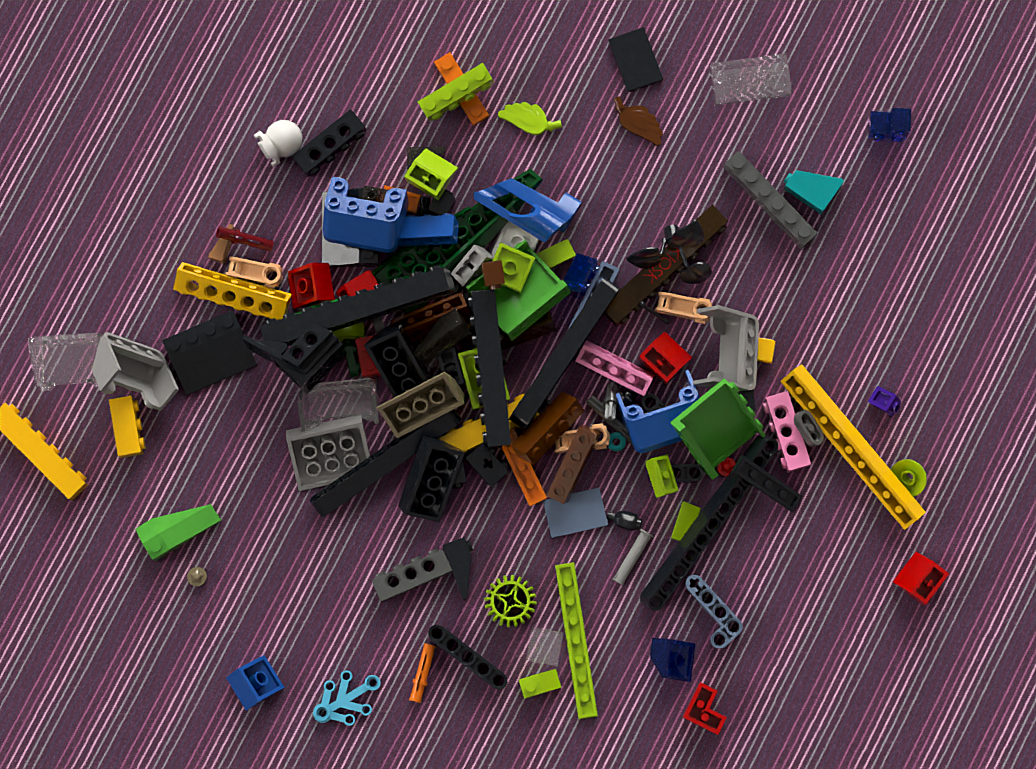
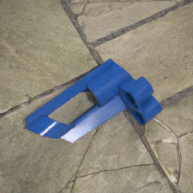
[474,178,582,243]

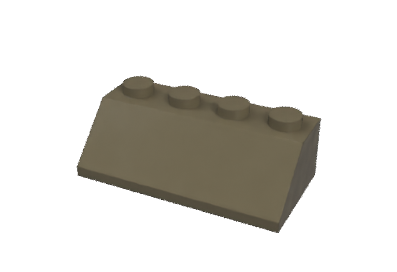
[377,372,464,438]

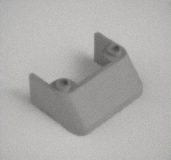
[693,305,759,391]

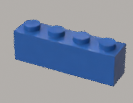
[397,213,459,247]

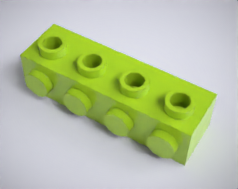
[418,63,495,121]

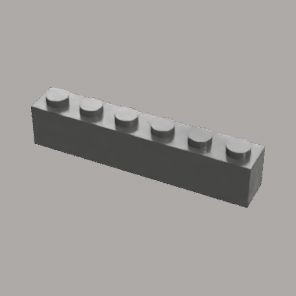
[723,151,817,250]

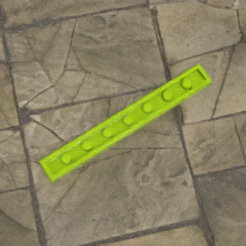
[555,562,598,719]

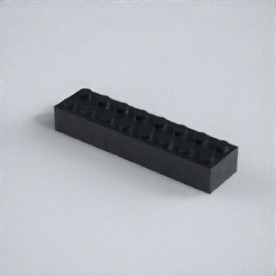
[468,289,511,449]

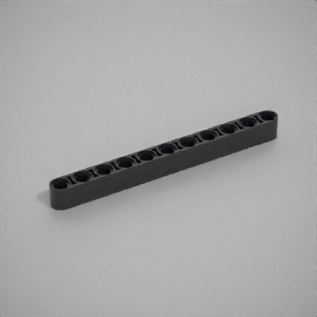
[640,435,778,611]

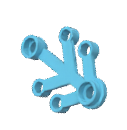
[313,670,381,726]

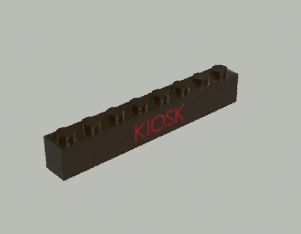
[604,204,728,327]

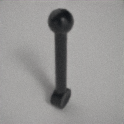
[639,301,670,324]

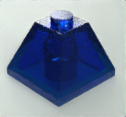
[650,638,695,682]

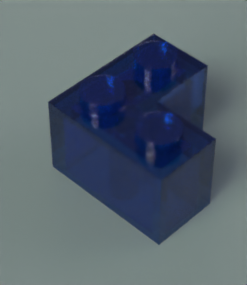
[868,108,912,142]

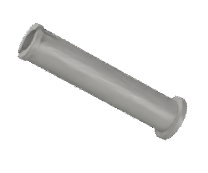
[613,529,654,585]

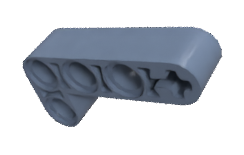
[685,575,743,649]

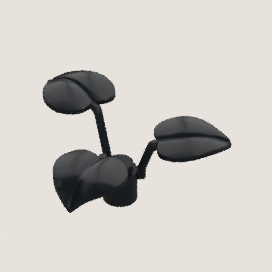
[626,219,712,284]

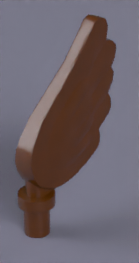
[613,96,663,146]

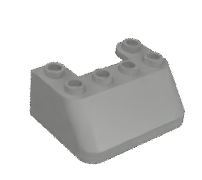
[92,332,179,411]

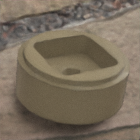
[187,567,207,587]

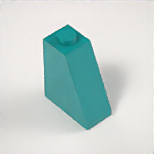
[784,170,844,215]

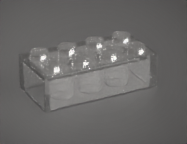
[710,54,792,105]

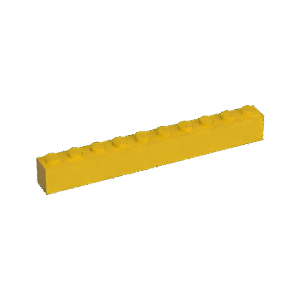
[780,364,926,530]

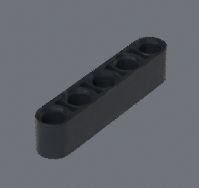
[428,625,508,690]

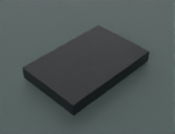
[608,27,663,93]

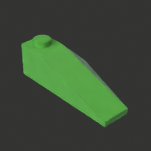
[135,504,221,562]

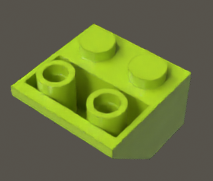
[404,149,458,200]

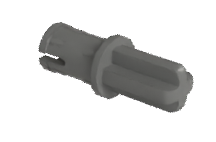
[603,384,619,422]

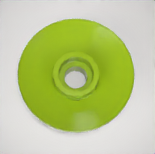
[891,459,927,497]

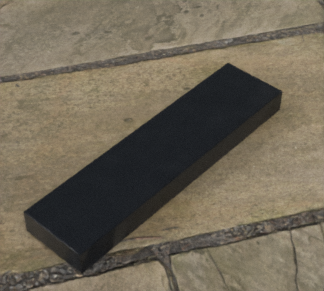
[731,455,803,512]

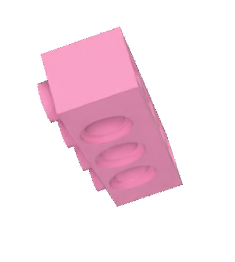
[576,340,655,396]
[763,391,811,473]

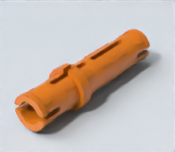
[409,643,436,703]

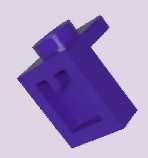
[868,386,901,417]

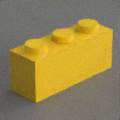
[109,396,146,458]

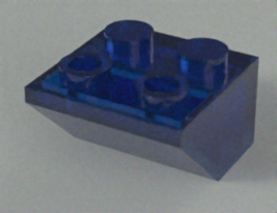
[563,253,599,300]

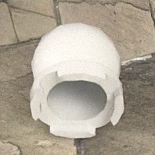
[254,120,303,167]

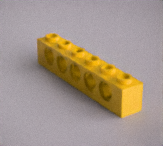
[173,262,292,320]

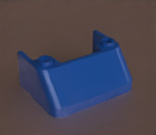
[616,370,700,453]

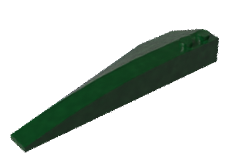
[372,169,543,314]

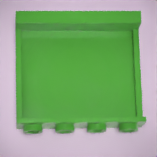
[466,240,571,341]
[670,378,765,480]

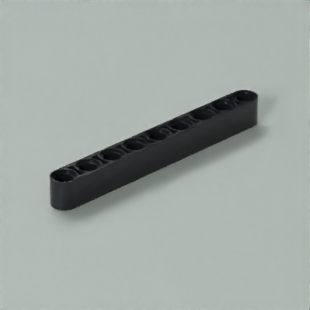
[509,277,620,430]
[310,409,462,517]

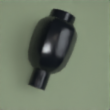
[607,511,643,531]

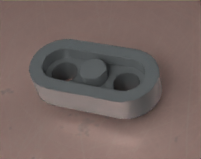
[794,410,824,447]

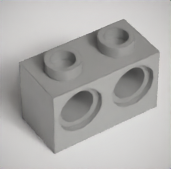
[451,245,494,287]

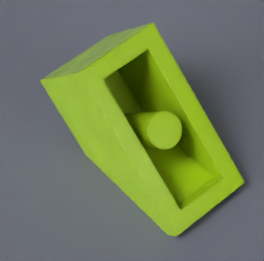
[519,669,562,699]

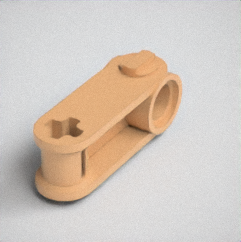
[225,256,283,289]
[654,292,713,324]
[554,423,610,453]

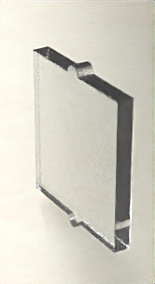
[526,627,563,666]

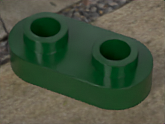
[342,339,361,378]

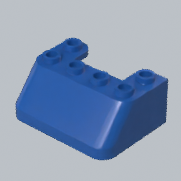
[322,176,409,253]

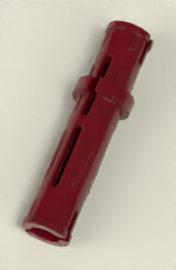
[216,226,274,252]

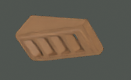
[208,224,235,264]

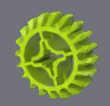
[484,575,537,627]

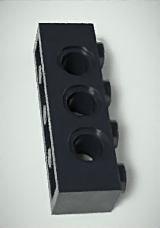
[292,109,366,177]

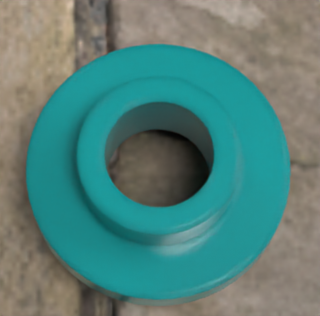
[608,432,626,452]

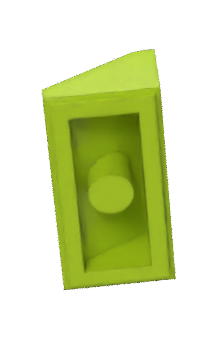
[645,454,679,498]
[671,501,701,541]

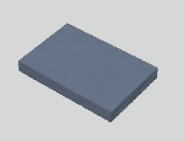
[543,488,608,538]

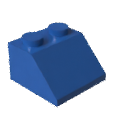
[226,655,285,711]

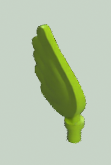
[498,102,562,135]

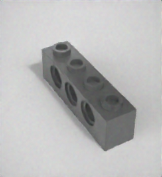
[372,548,452,603]

